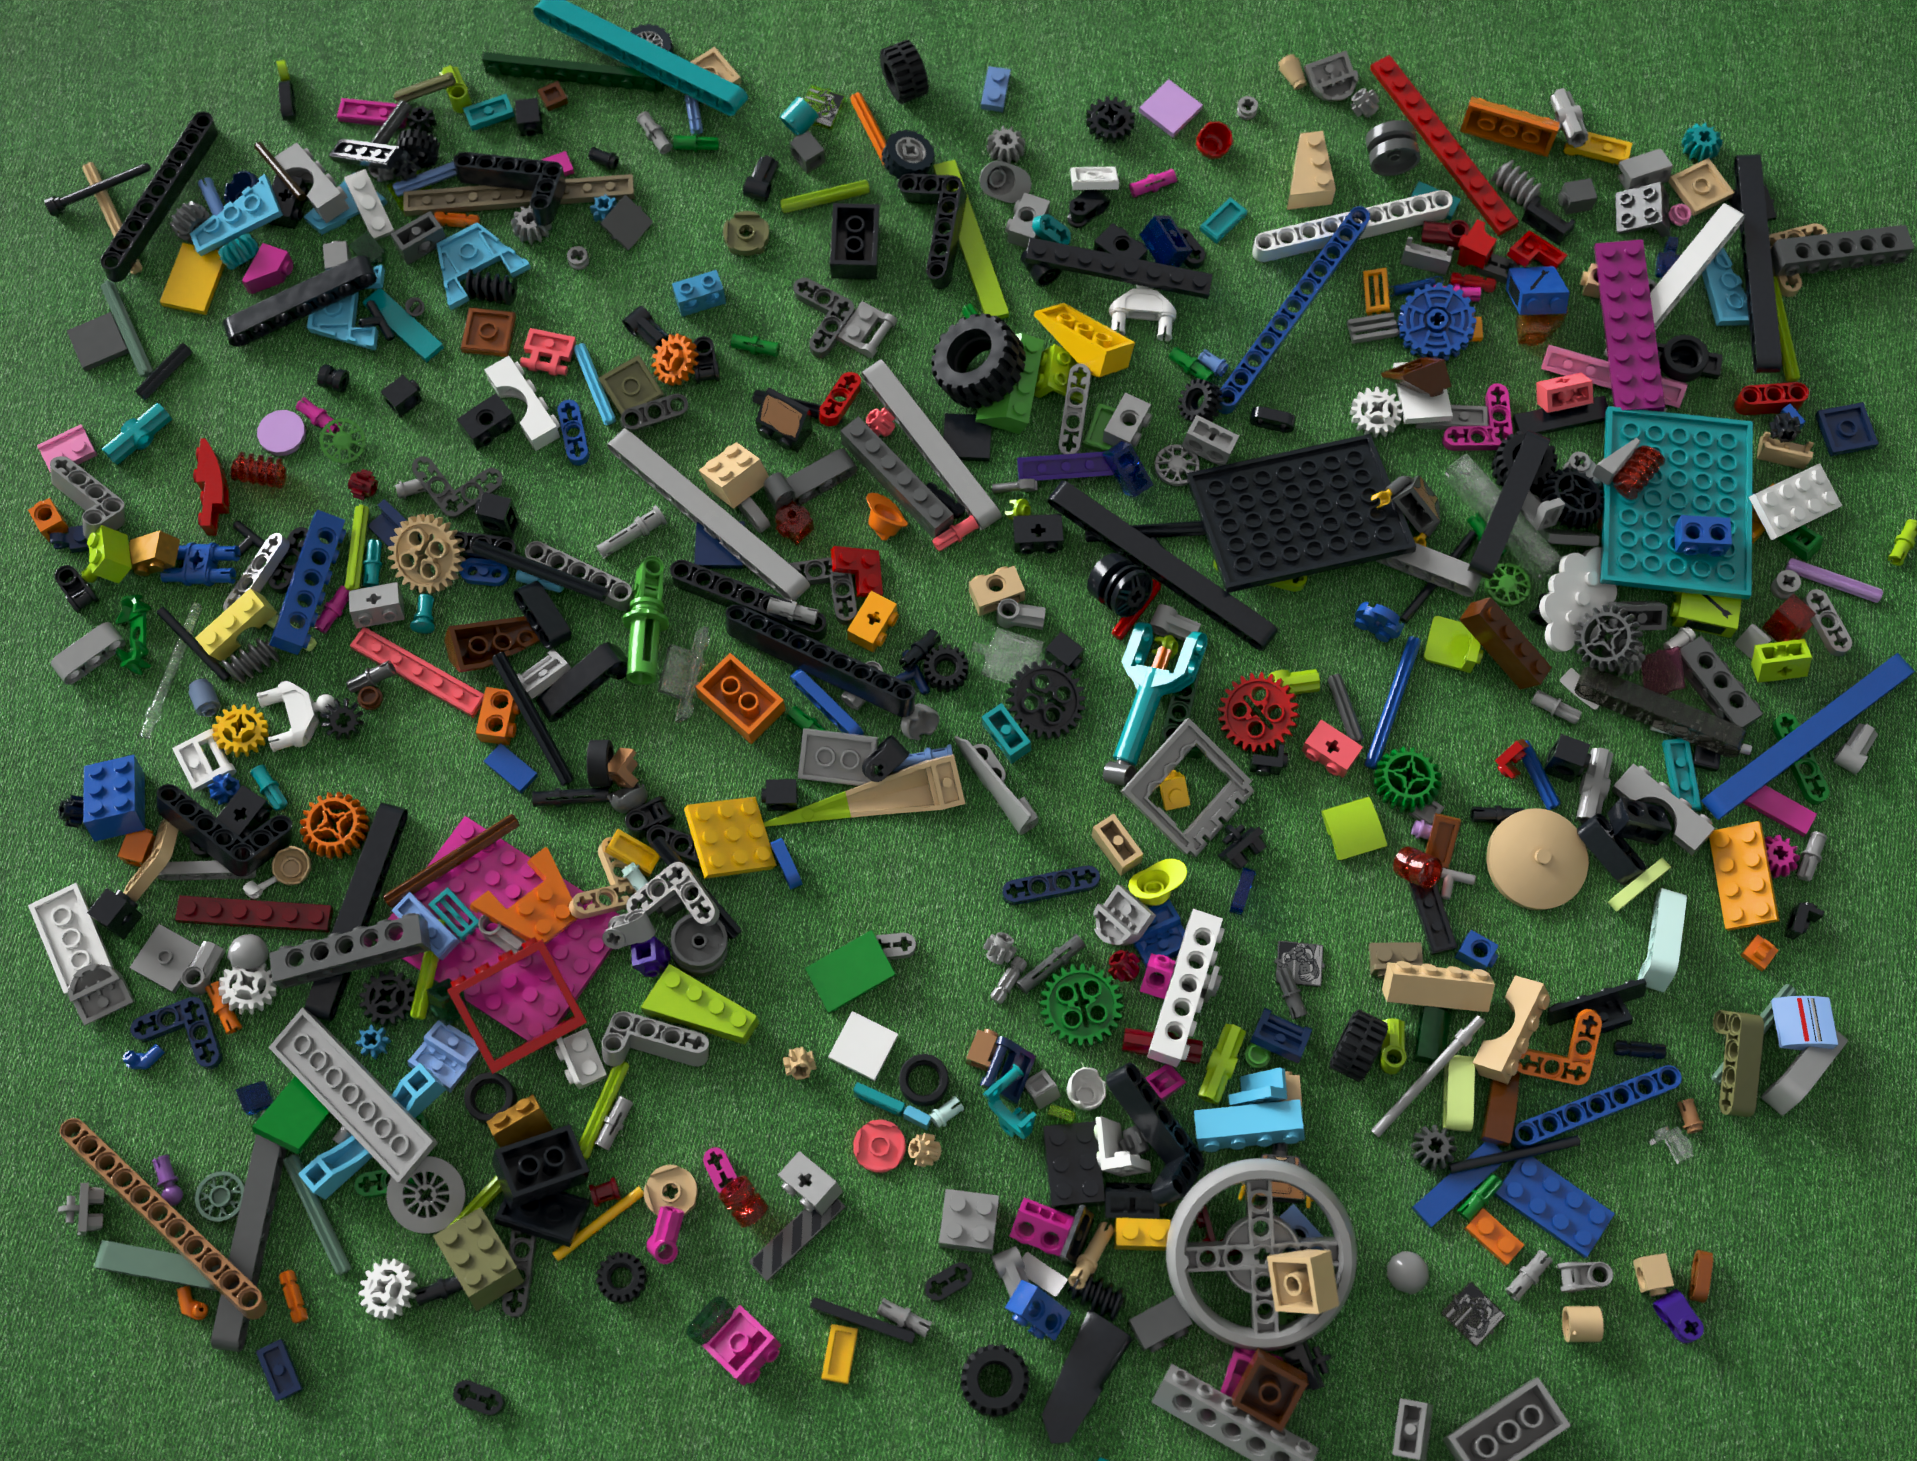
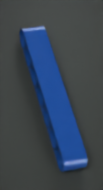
[1511,1065,1682,1148]

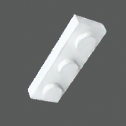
[344,169,394,242]

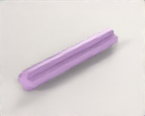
[1786,558,1883,603]

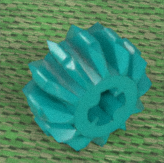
[1681,122,1723,163]
[218,234,259,269]

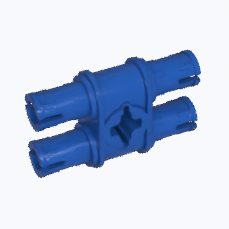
[160,542,241,586]

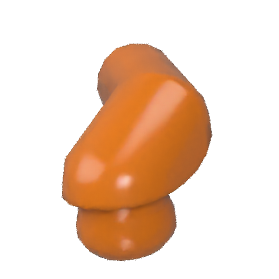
[176,1286,208,1320]

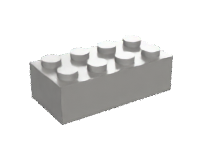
[1442,1377,1571,1461]

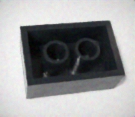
[830,203,880,280]
[1042,1121,1105,1210]
[491,1124,590,1210]

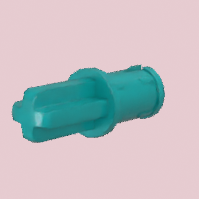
[363,539,383,588]
[250,764,288,811]

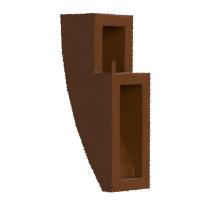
[1480,1072,1520,1147]

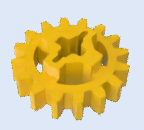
[212,704,269,758]

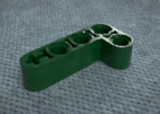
[1160,664,1208,759]

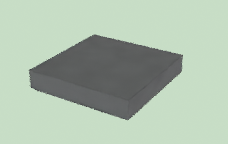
[67,312,129,372]
[1540,528,1599,546]

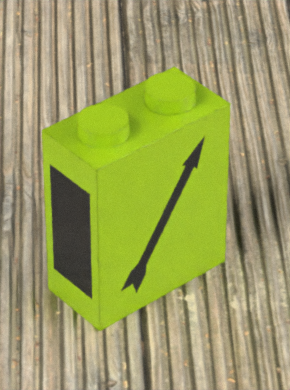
[1670,591,1742,638]

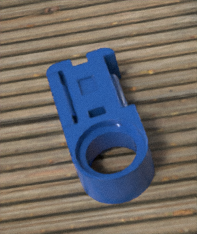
[770,838,803,890]

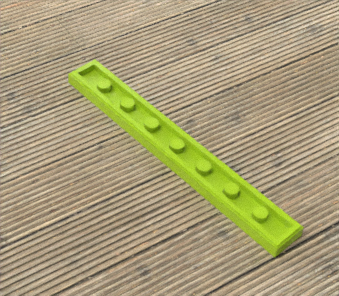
[933,160,1009,319]

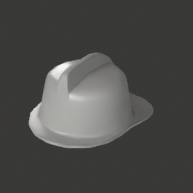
[979,160,1031,203]

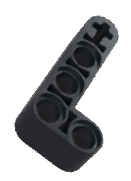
[536,642,628,722]

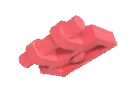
[520,328,576,376]

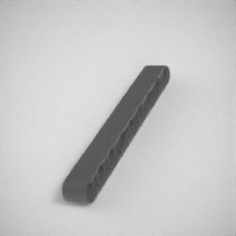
[211,1110,287,1352]

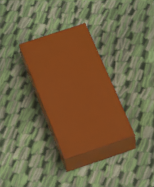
[1423,813,1461,868]

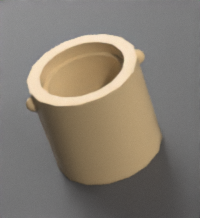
[1562,1306,1604,1342]

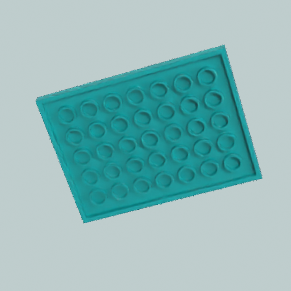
[1600,406,1753,600]

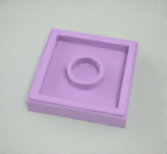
[1139,79,1203,138]

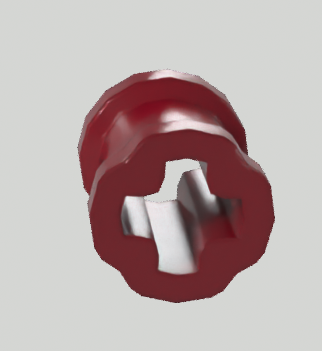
[589,1177,621,1208]

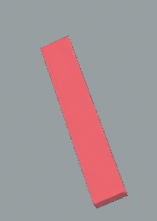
[350,627,484,718]

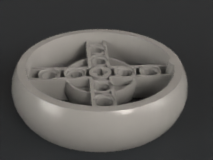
[1166,1158,1357,1351]

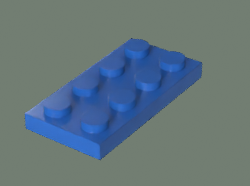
[1494,1156,1615,1259]

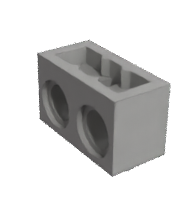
[1181,415,1239,466]

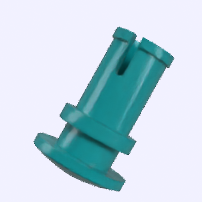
[410,594,435,634]

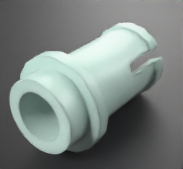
[622,862,648,891]
[930,1096,964,1128]

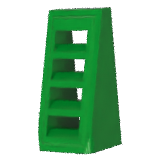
[1777,525,1823,562]

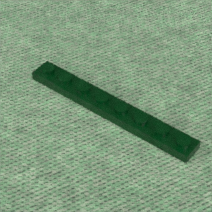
[482,52,664,92]

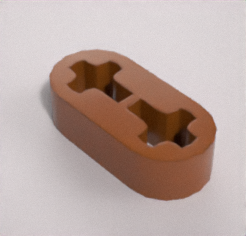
[1689,1250,1713,1303]

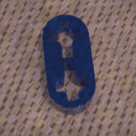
[1229,867,1256,915]

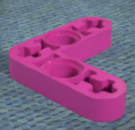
[1442,383,1513,451]

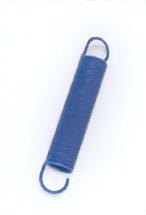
[1389,276,1443,296]

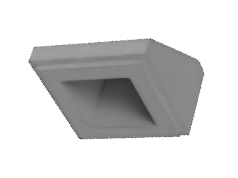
[1735,623,1772,659]
[1024,1069,1061,1109]

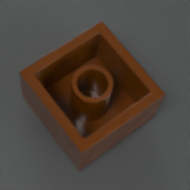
[1232,1348,1308,1432]

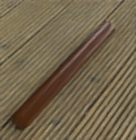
[383,814,520,908]

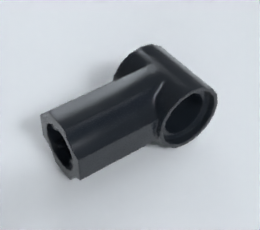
[743,155,779,202]
[622,305,668,351]

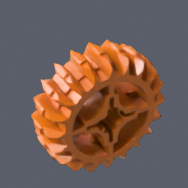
[300,792,370,860]

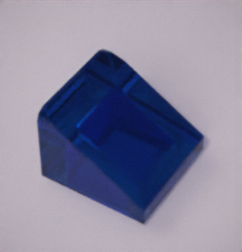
[236,1081,273,1116]

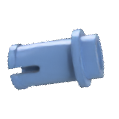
[1198,349,1229,376]

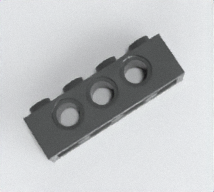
[1671,636,1763,737]

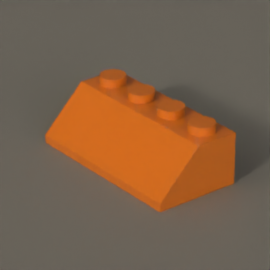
[1460,97,1559,157]

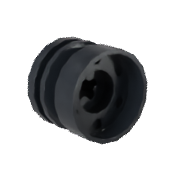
[1087,553,1153,617]

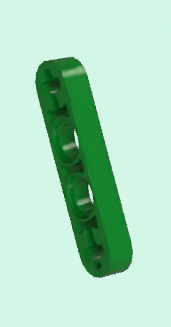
[1772,713,1830,805]

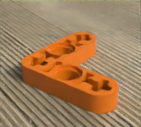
[1518,1009,1602,1085]

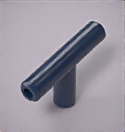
[894,650,930,695]

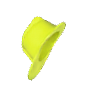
[1128,859,1187,906]

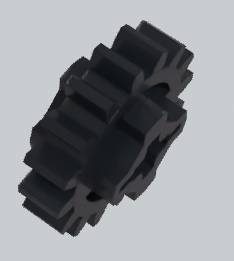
[1086,96,1135,144]
[359,970,416,1027]

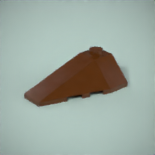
[444,616,541,673]

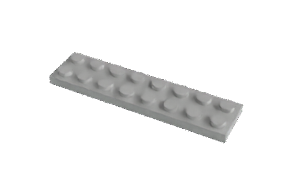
[269,1007,438,1184]

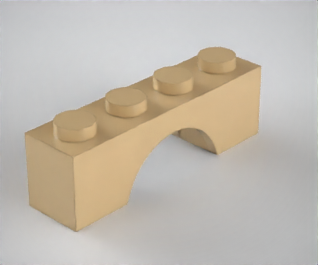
[1473,976,1550,1084]

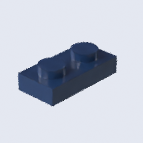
[256,1339,304,1402]

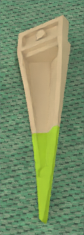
[764,754,965,827]

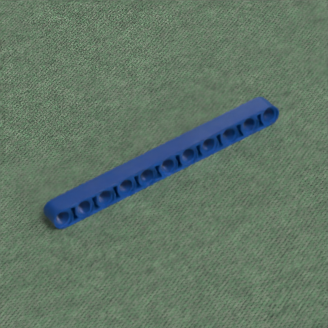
[1218,206,1370,414]
[1701,653,1915,820]

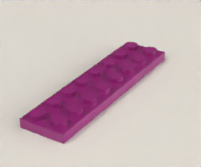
[1594,239,1665,412]

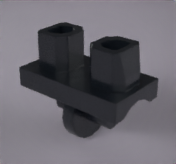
[1218,824,1267,869]
[1283,1341,1332,1391]

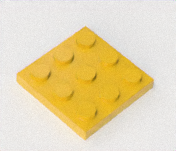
[684,797,776,879]

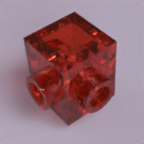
[775,501,814,545]

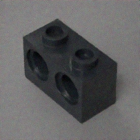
[1607,797,1672,846]
[1105,1182,1159,1219]

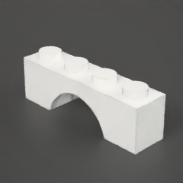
[484,356,560,451]

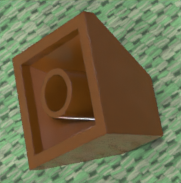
[1381,357,1451,397]

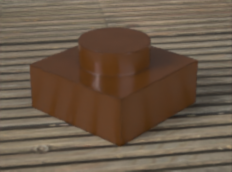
[538,81,568,112]

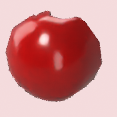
[1196,121,1233,160]

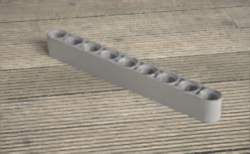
[861,359,1002,531]

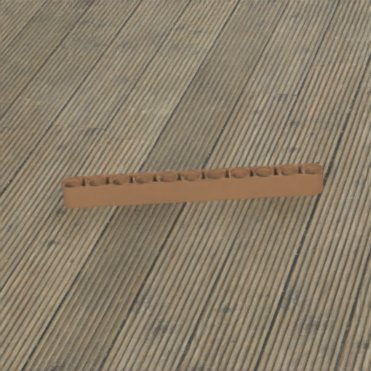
[60,1118,267,1320]

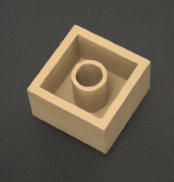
[699,442,769,509]

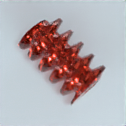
[1613,446,1665,500]
[231,451,286,489]

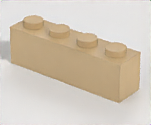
[1382,961,1495,1012]

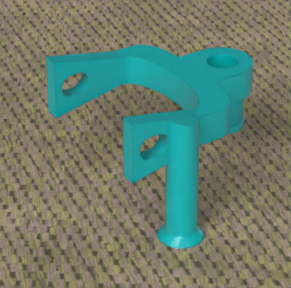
[983,1064,1036,1140]

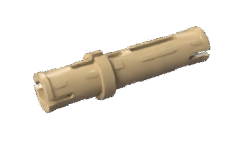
[1068,1222,1115,1289]

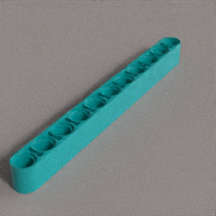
[533,0,748,116]

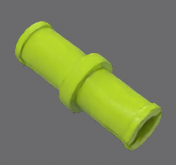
[1888,519,1917,566]

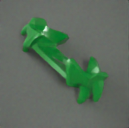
[115,594,151,675]

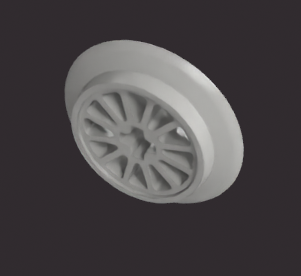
[387,1156,465,1234]

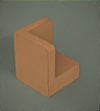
[608,748,639,788]

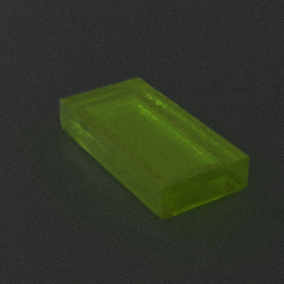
[1048,1104,1076,1123]

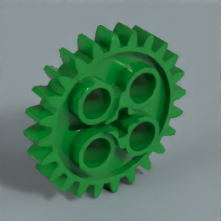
[1039,963,1124,1048]

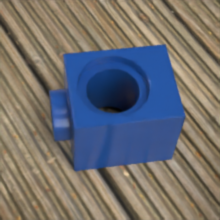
[1454,930,1499,970]

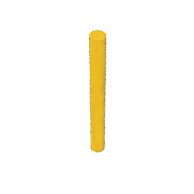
[552,1186,644,1261]

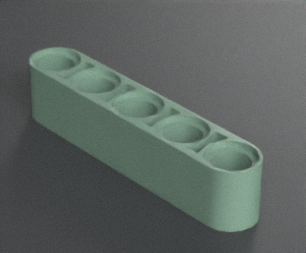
[94,1240,221,1292]

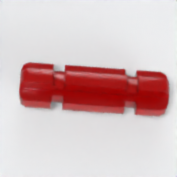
[1449,272,1496,293]

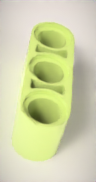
[1443,1055,1475,1132]

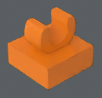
[1740,934,1779,972]

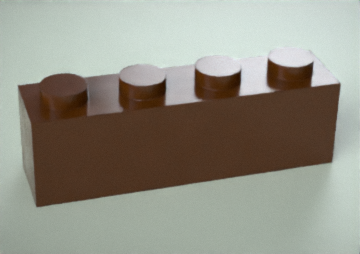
[1459,597,1552,690]

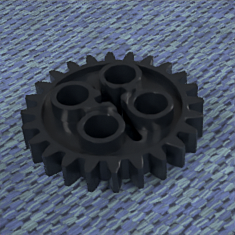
[1005,660,1086,741]

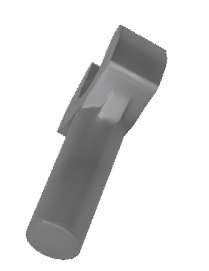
[992,479,1038,493]

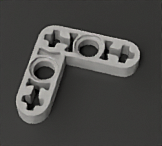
[626,862,719,926]

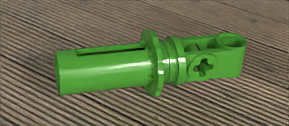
[622,556,669,685]

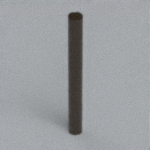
[254,142,306,201]

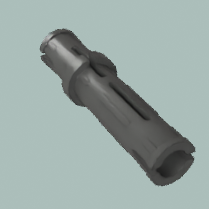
[1016,934,1086,995]

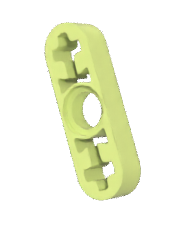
[1608,857,1671,912]

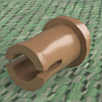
[1677,1098,1704,1134]

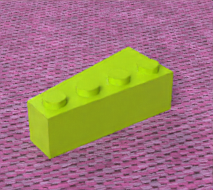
[641,964,759,1045]

